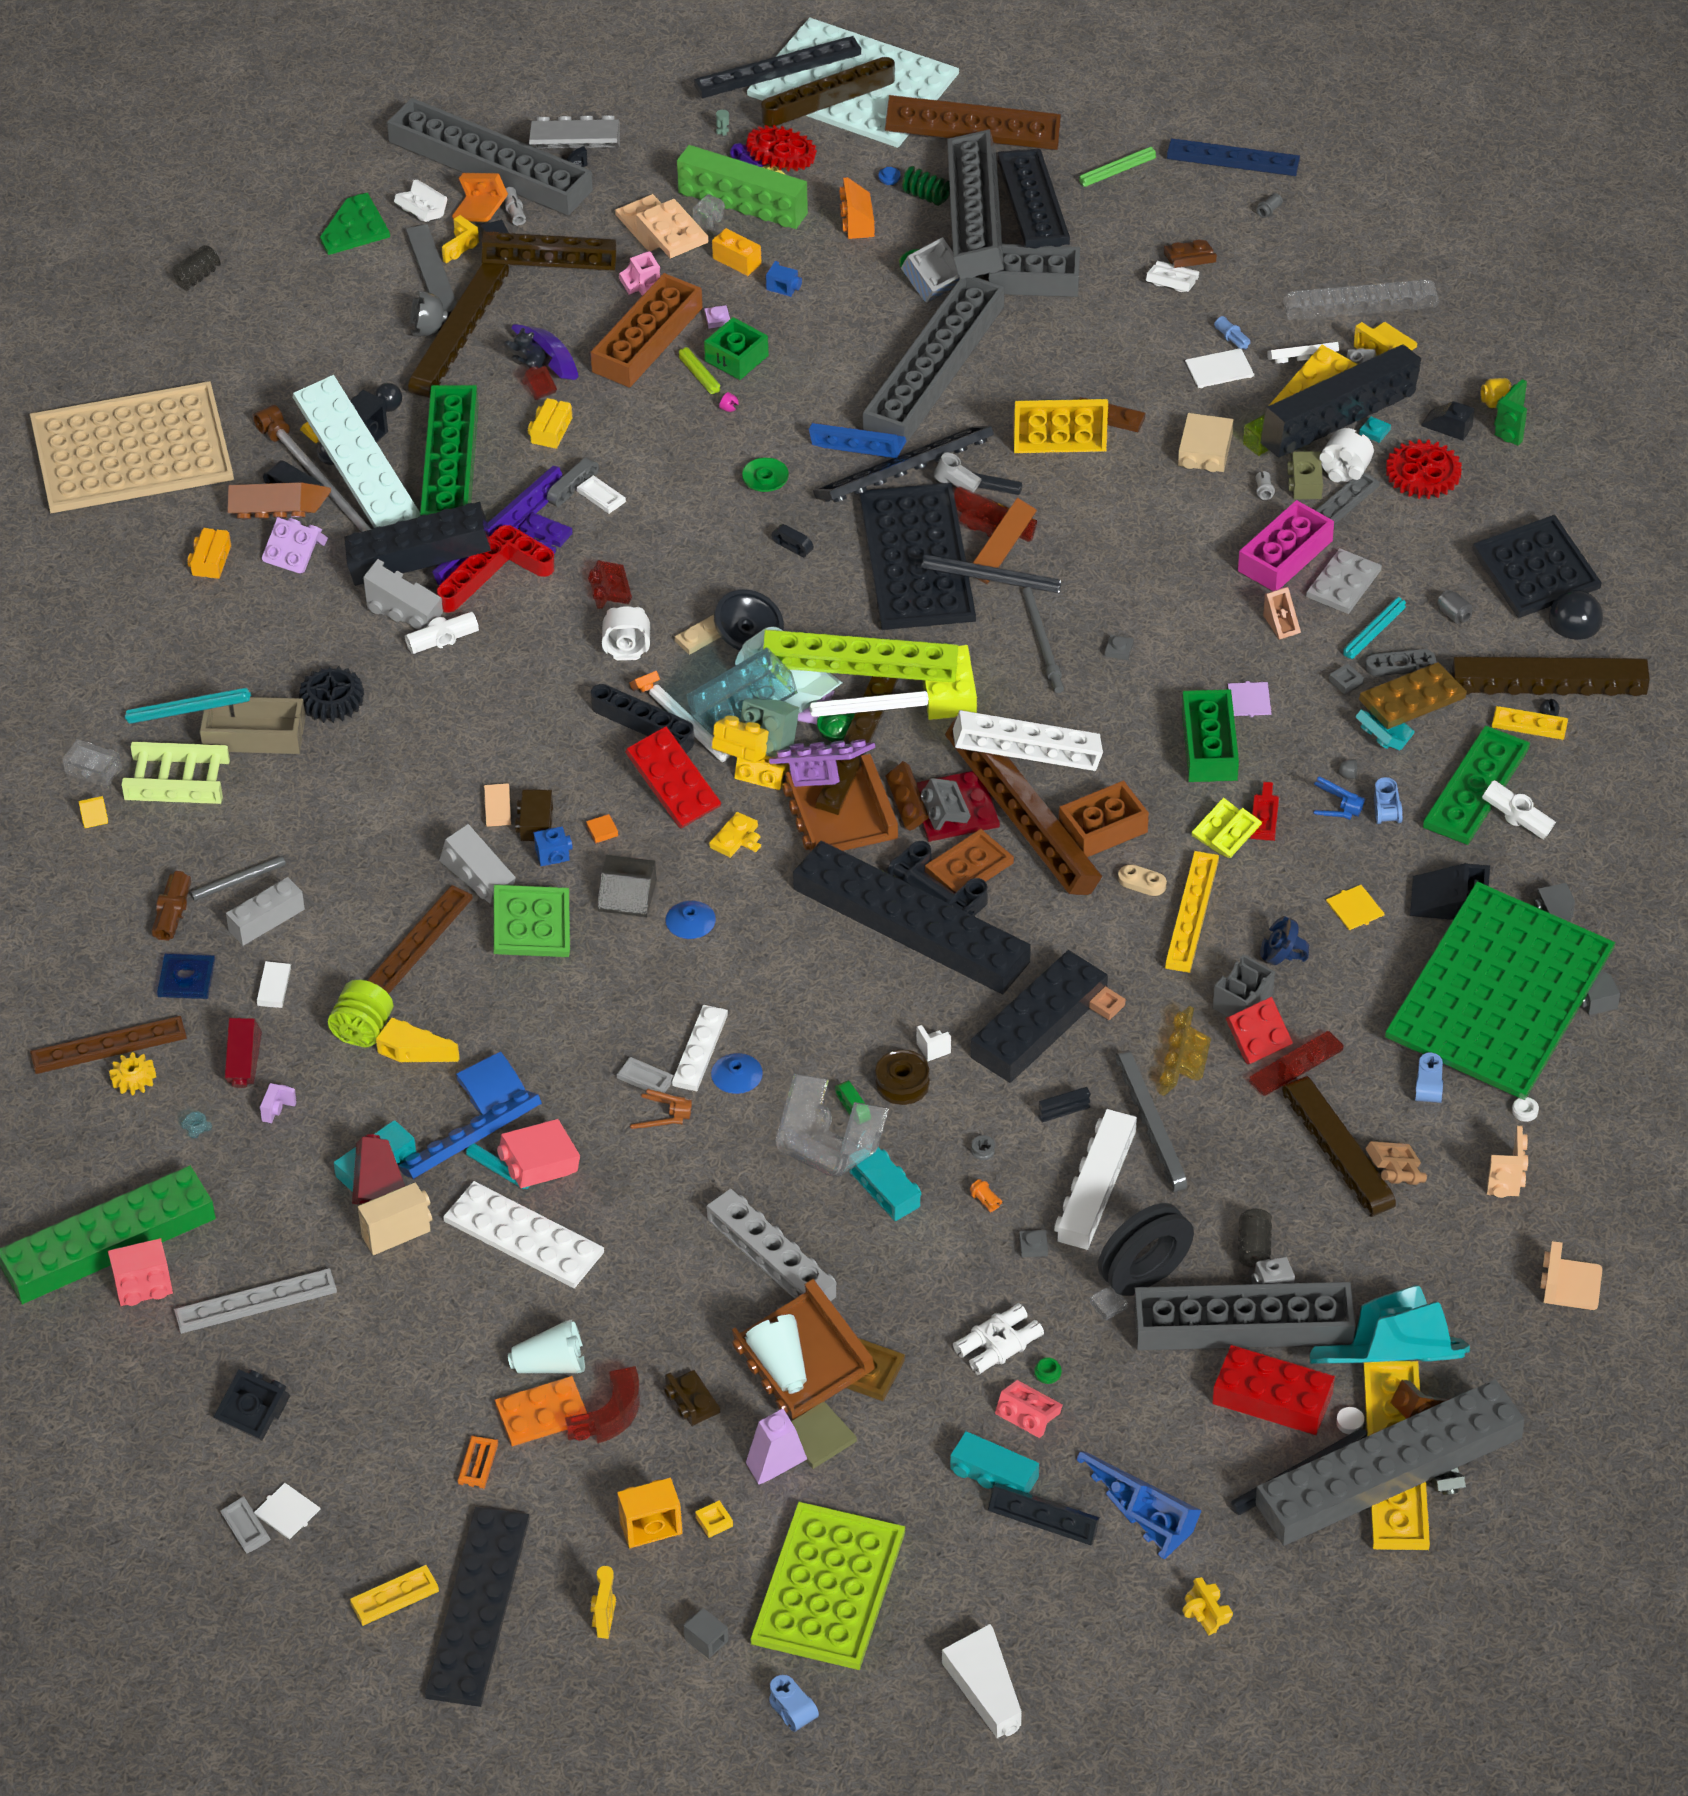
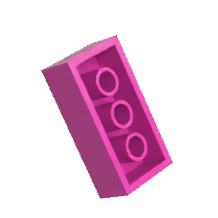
[1238,500,1334,591]

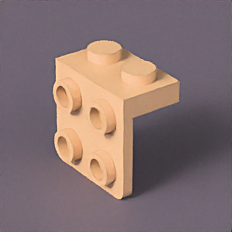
[1487,1126,1528,1198]
[1540,1241,1602,1310]

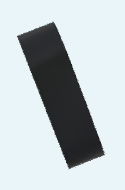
[771,524,814,558]

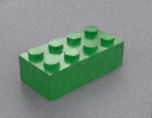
[1182,689,1239,782]

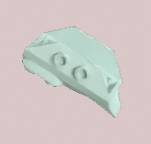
[735,627,843,713]

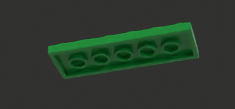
[1423,725,1530,845]

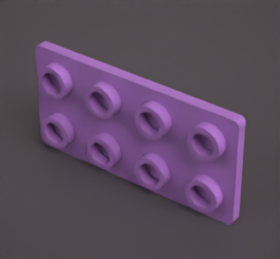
[769,739,875,787]

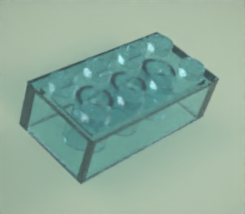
[686,648,798,737]

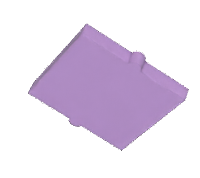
[1228,681,1271,717]

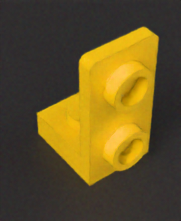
[442,215,479,263]

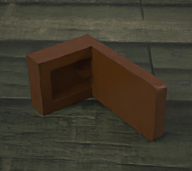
[1390,1380,1450,1419]

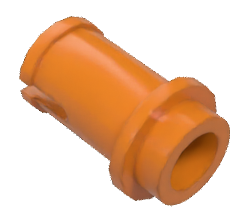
[970,1179,1002,1213]

